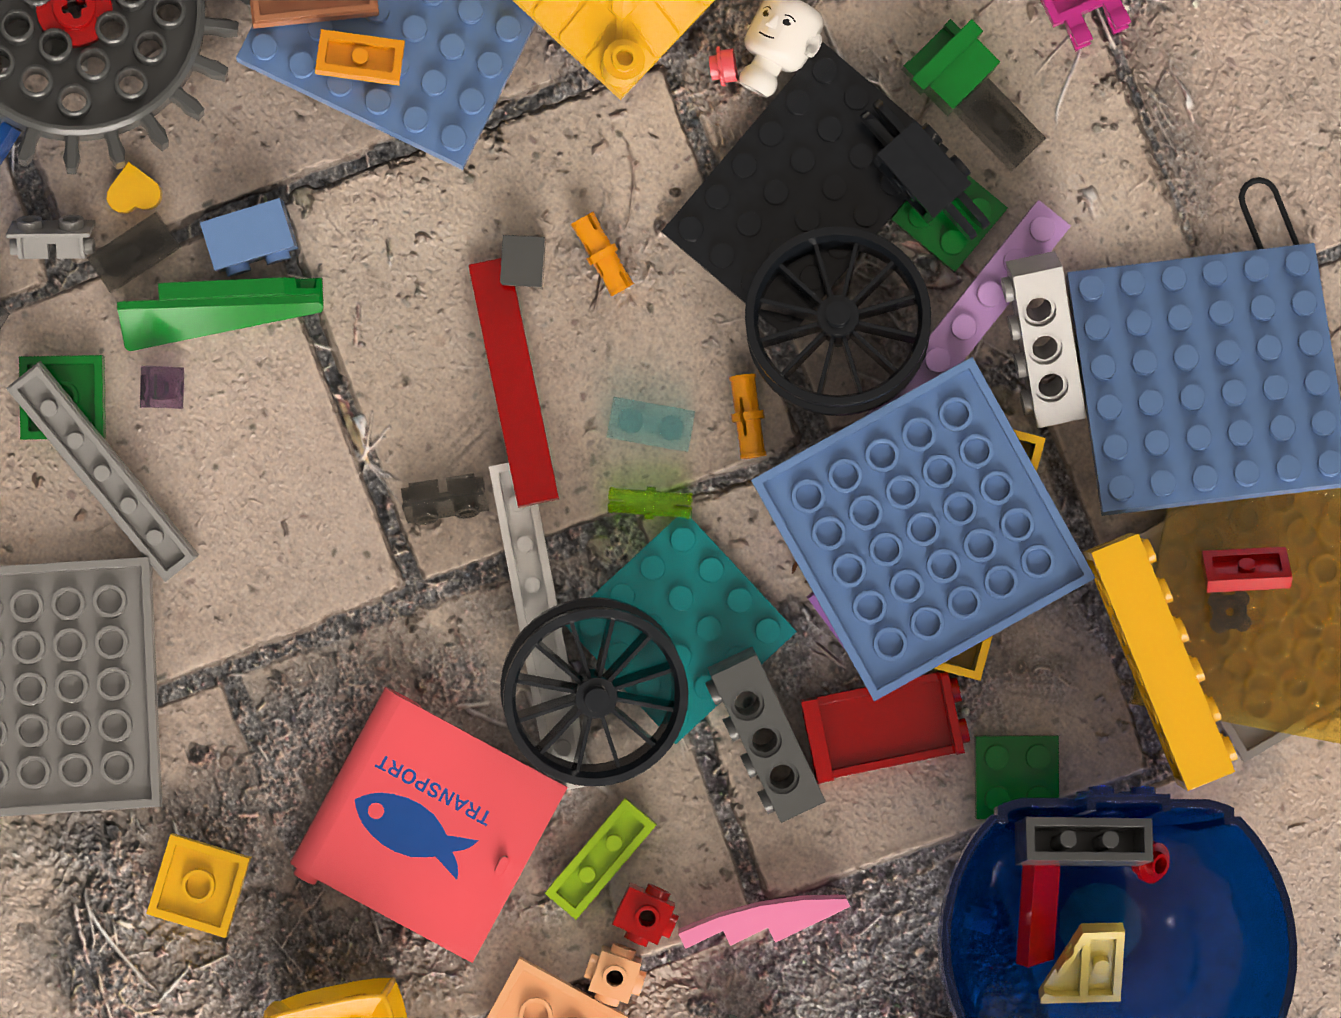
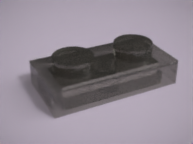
[87,212,181,293]

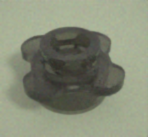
[1208,591,1252,633]

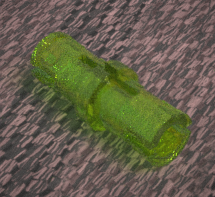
[608,487,693,520]

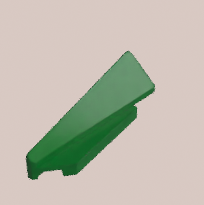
[117,277,324,351]

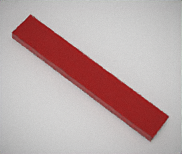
[468,258,560,508]

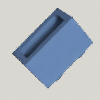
[200,198,299,277]

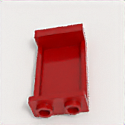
[800,671,970,784]

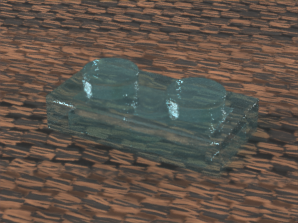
[606,397,695,452]

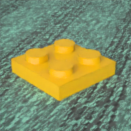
[146,833,252,938]

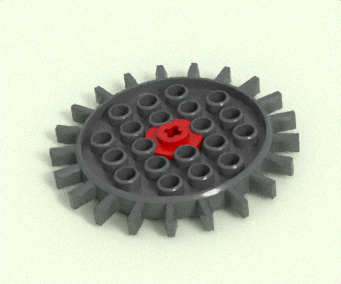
[0,0,239,174]

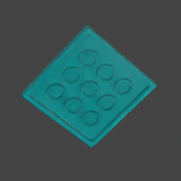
[565,511,797,744]

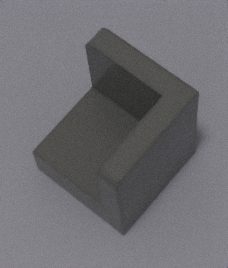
[500,235,546,289]

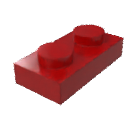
[1201,547,1292,593]

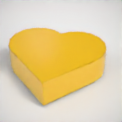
[107,162,162,214]

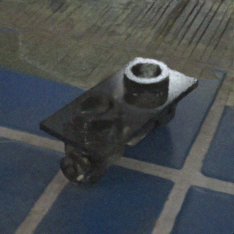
[401,473,489,525]

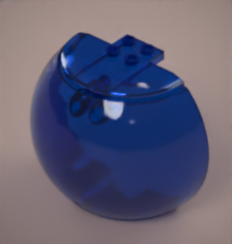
[937,786,1297,1018]

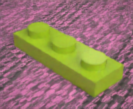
[545,797,657,920]

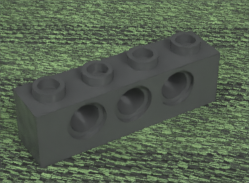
[705,646,826,823]

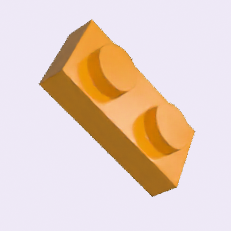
[315,29,405,86]

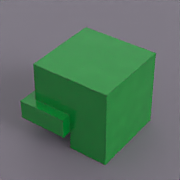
[901,19,1000,116]

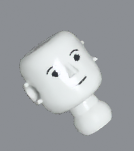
[739,0,823,98]

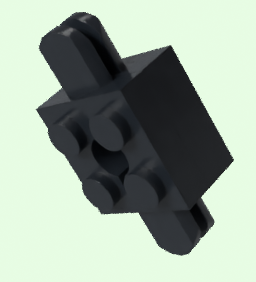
[859,99,990,241]

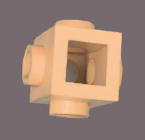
[584,943,647,1007]

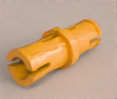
[570,211,634,297]
[729,373,767,459]

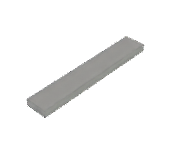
[6,361,199,582]

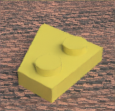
[1038,922,1125,1004]

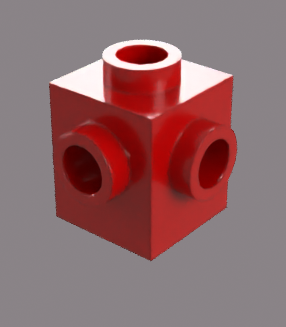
[612,882,679,947]

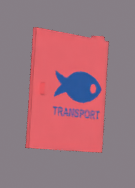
[290,687,568,963]

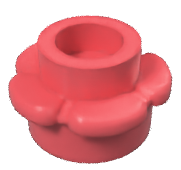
[709,46,738,87]

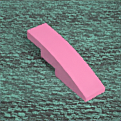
[678,895,850,949]

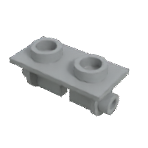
[6,215,96,259]

